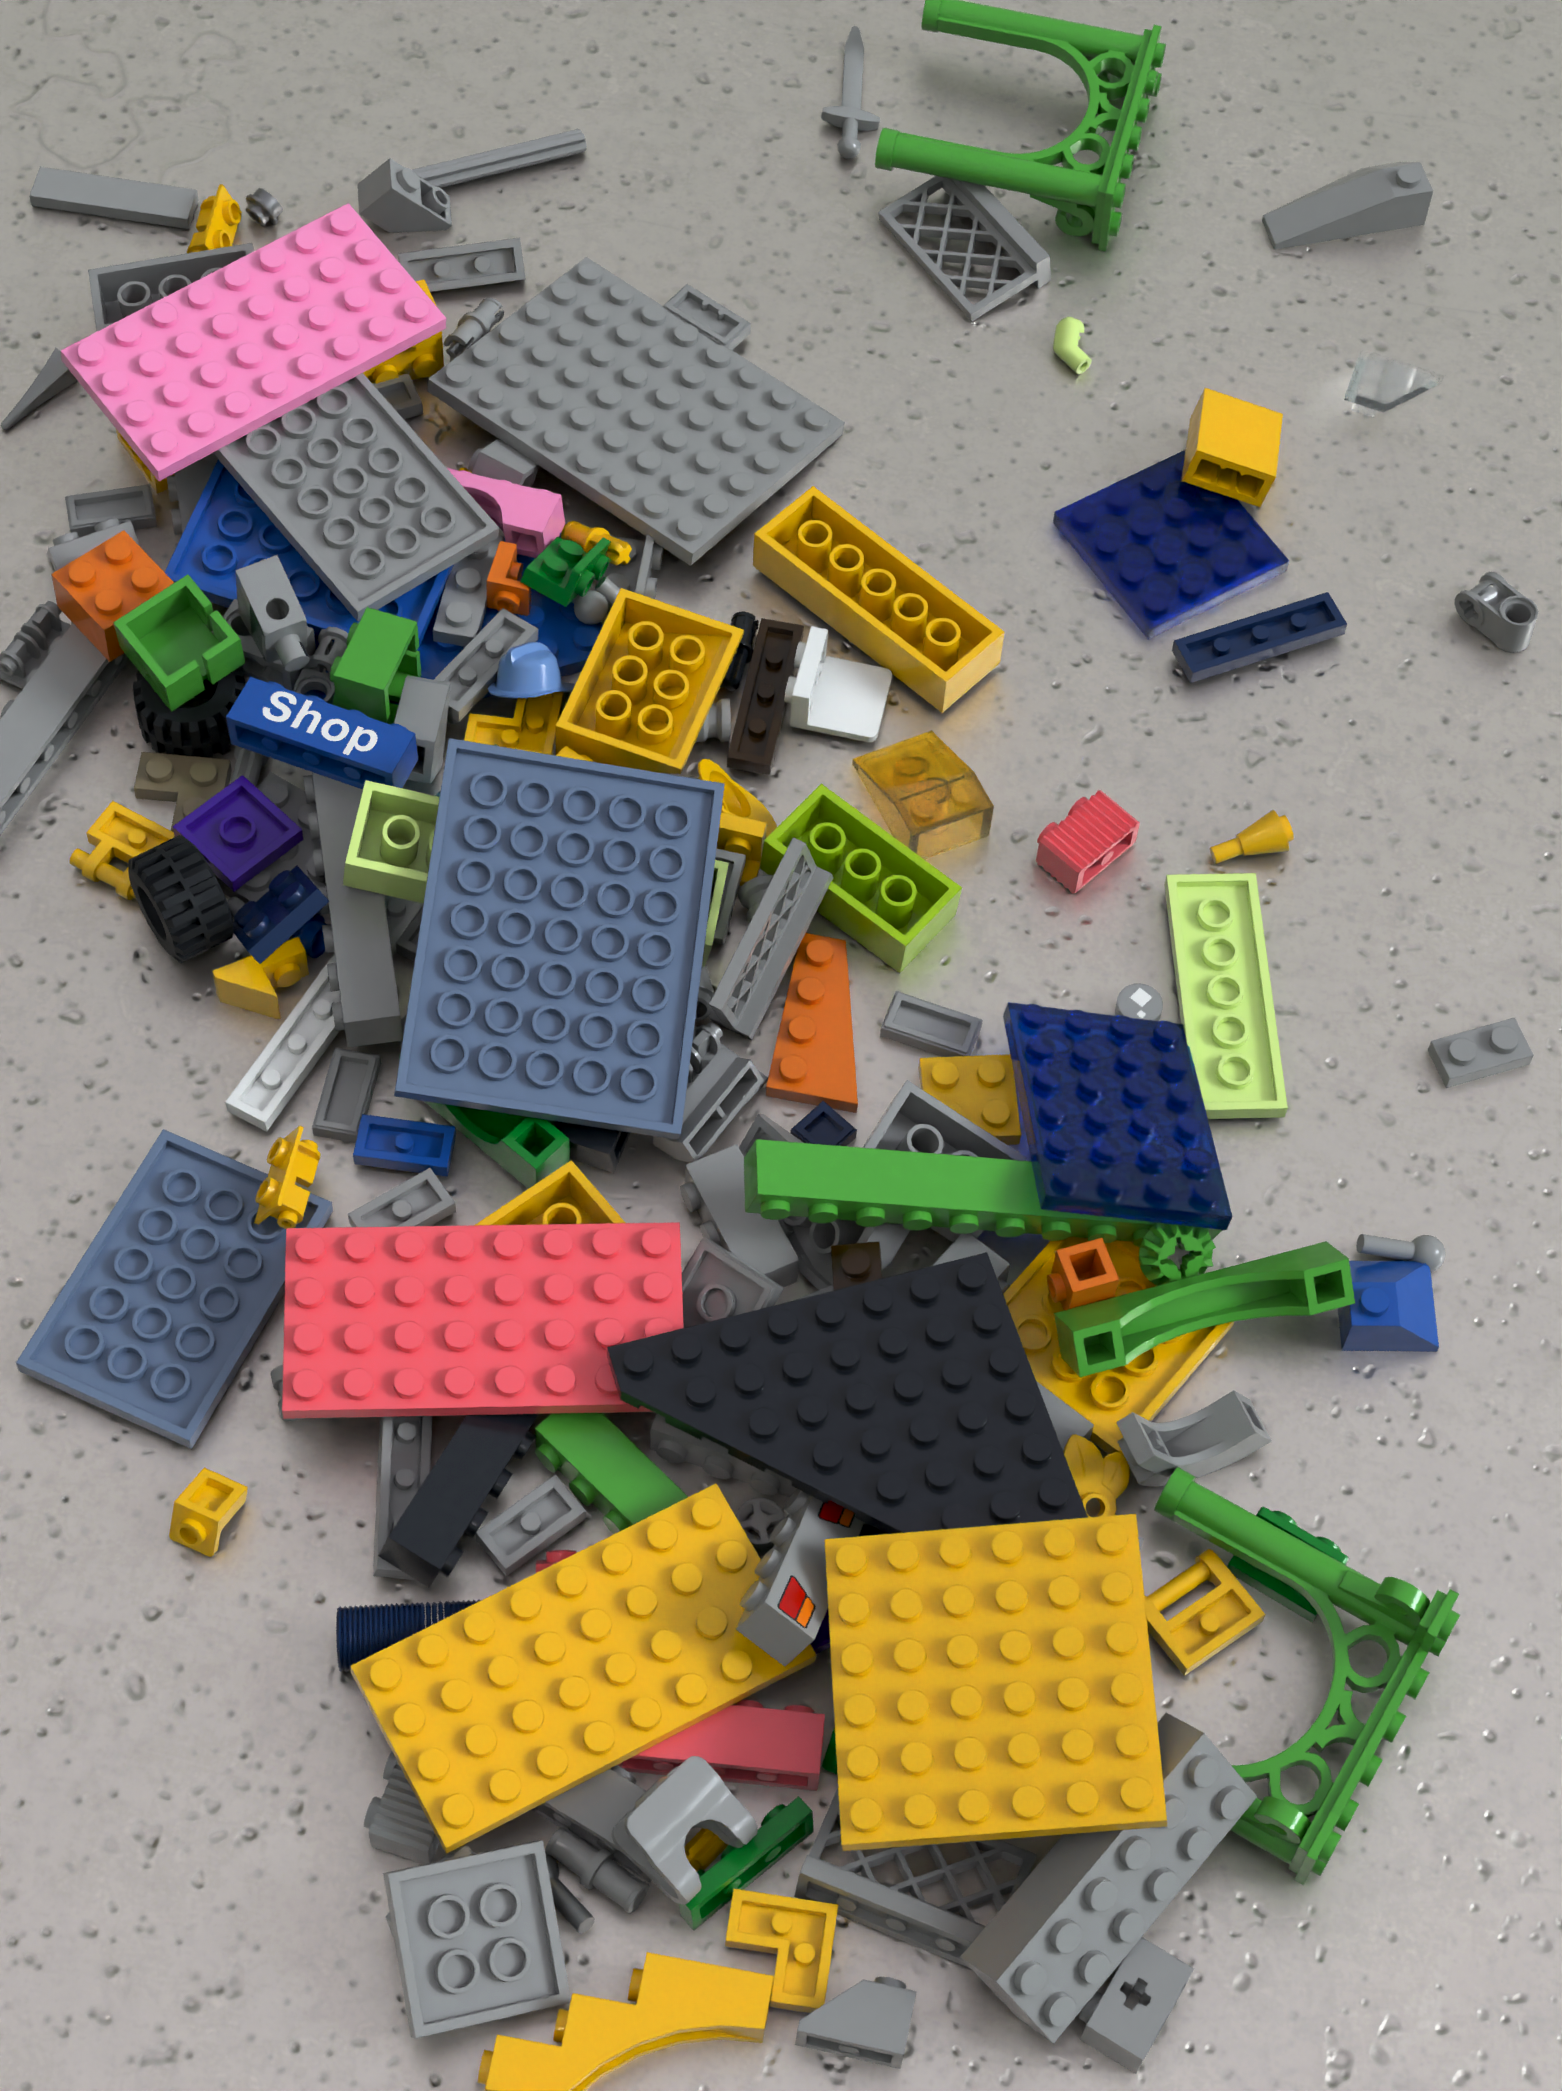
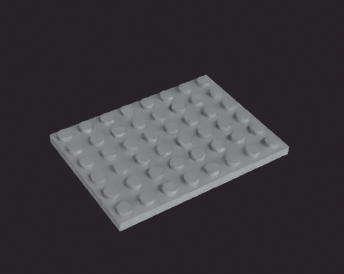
[427,257,845,566]

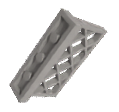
[878,176,1051,322]
[708,837,833,1040]
[794,1788,1037,1969]

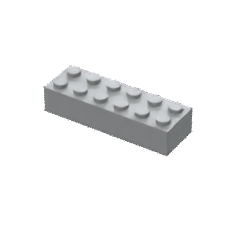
[961,1713,1258,2043]

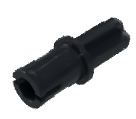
[720,611,759,691]

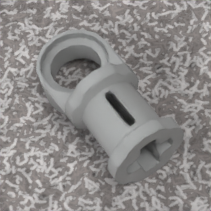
[294,627,348,705]

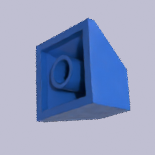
[1338,1261,1439,1352]

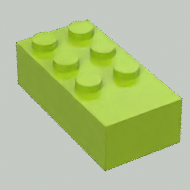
[760,784,962,973]

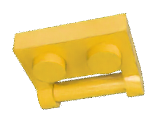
[1144,1549,1266,1676]

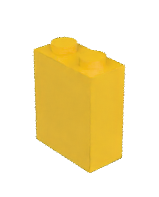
[1181,388,1283,507]

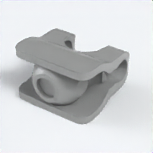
[612,1756,758,1905]

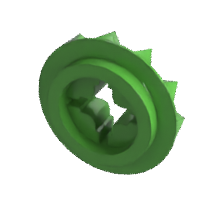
[1139,1215,1216,1286]

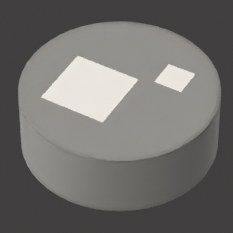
[1115,983,1163,1031]

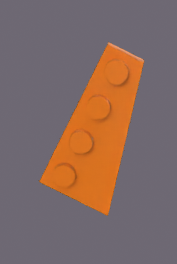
[766,933,858,1113]

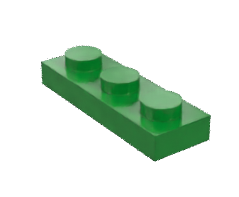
[678,1796,814,1931]

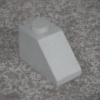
[795,1977,917,2069]

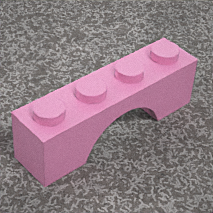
[447,468,565,558]

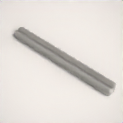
[412,129,586,188]

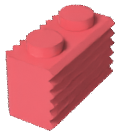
[1036,790,1140,894]

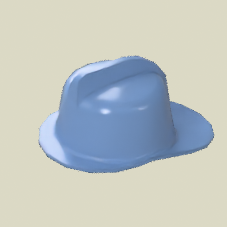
[488,642,575,698]

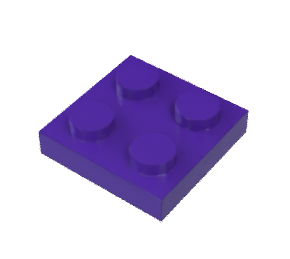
[173,775,304,892]

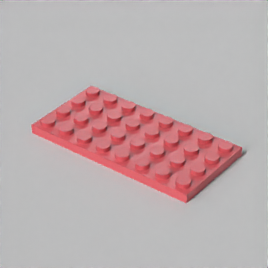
[282,1222,684,1419]

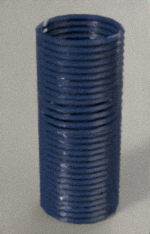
[336,1600,481,1672]

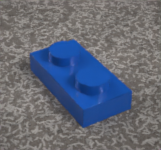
[353,1114,456,1177]

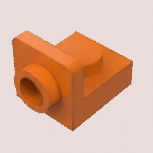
[486,541,531,616]

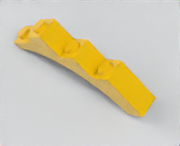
[478,1952,774,2091]

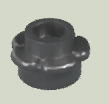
[245,188,283,226]

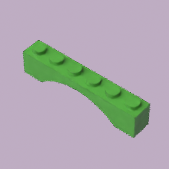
[1054,1241,1355,1377]

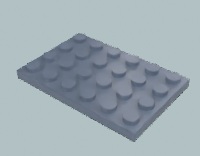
[16,1129,333,1449]

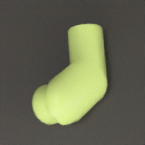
[1053,317,1092,374]

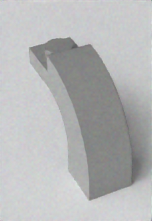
[1116,1391,1272,1487]

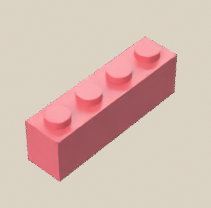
[618,1700,825,1791]

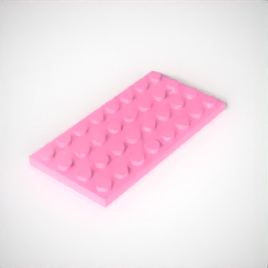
[61,203,446,481]

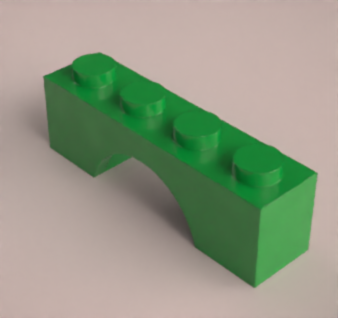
[399,1055,570,1189]

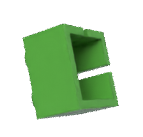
[113,574,245,712]
[330,607,422,724]

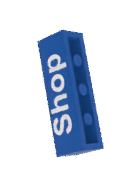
[226,677,418,790]

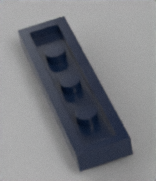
[1172,592,1347,683]

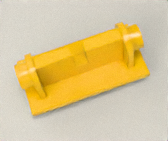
[187,184,242,253]
[254,1125,321,1229]

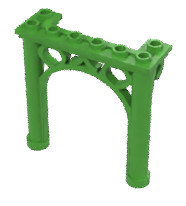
[875,0,1166,252]
[1154,1467,1460,1885]

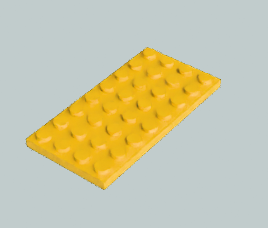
[350,1483,817,1854]

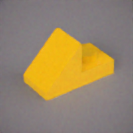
[212,937,309,1019]

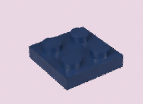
[233,865,330,964]

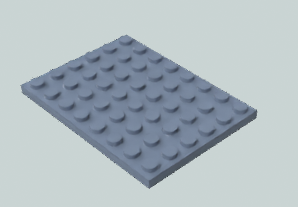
[394,738,725,1140]

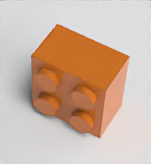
[51,530,174,662]

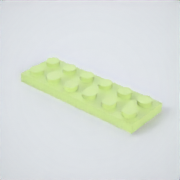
[1164,873,1288,1119]

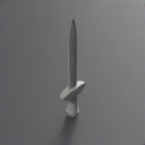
[821,26,880,159]

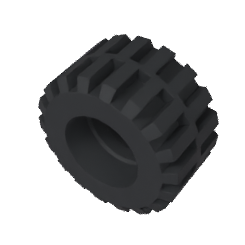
[133,668,245,758]
[128,835,233,963]

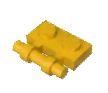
[69,800,175,900]

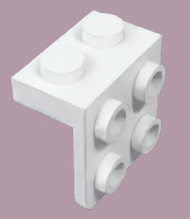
[784,626,892,742]

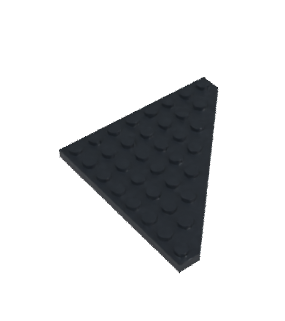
[607,1252,1088,1534]

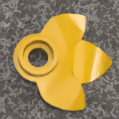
[1063,1434,1130,1518]

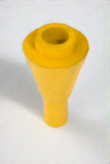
[1210,810,1294,864]

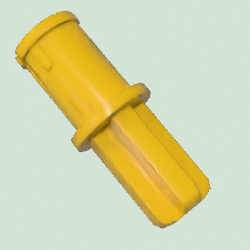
[561,521,632,566]

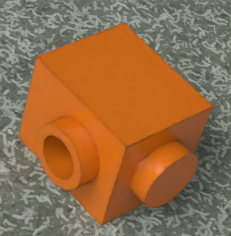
[1047,1238,1119,1310]

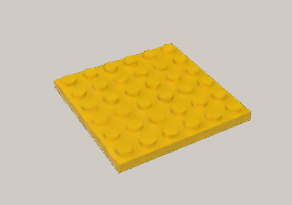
[824,1514,1167,1851]

